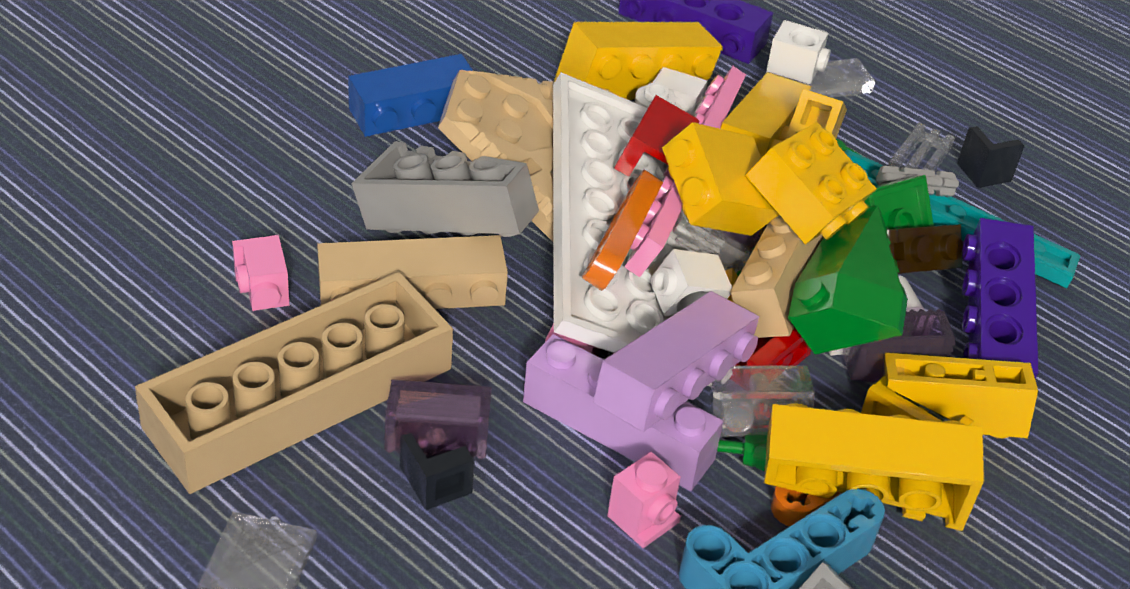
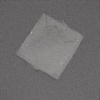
[198,512,317,589]

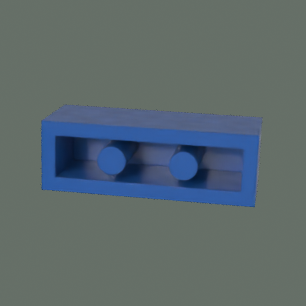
[348,54,473,137]

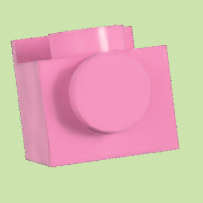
[232,235,290,311]
[607,452,681,548]

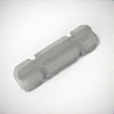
[876,165,959,197]

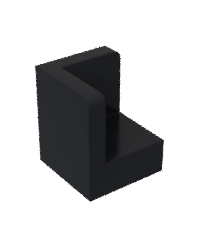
[957,126,1024,188]
[400,432,474,510]

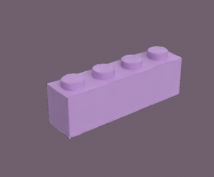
[593,291,760,432]
[523,334,724,491]

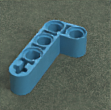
[679,489,885,589]

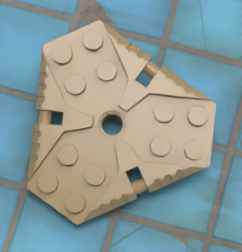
[438,70,616,242]

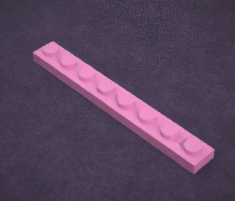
[625,66,746,277]

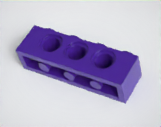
[618,0,773,64]
[962,218,1039,379]

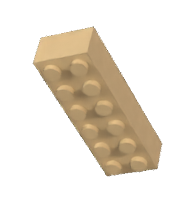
[135,272,453,494]

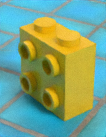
[662,122,779,236]
[745,122,877,245]

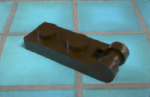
[887,224,963,274]

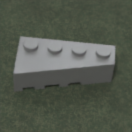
[351,141,539,237]

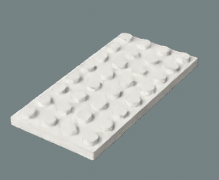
[553,73,732,391]

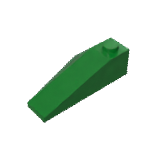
[788,205,908,355]

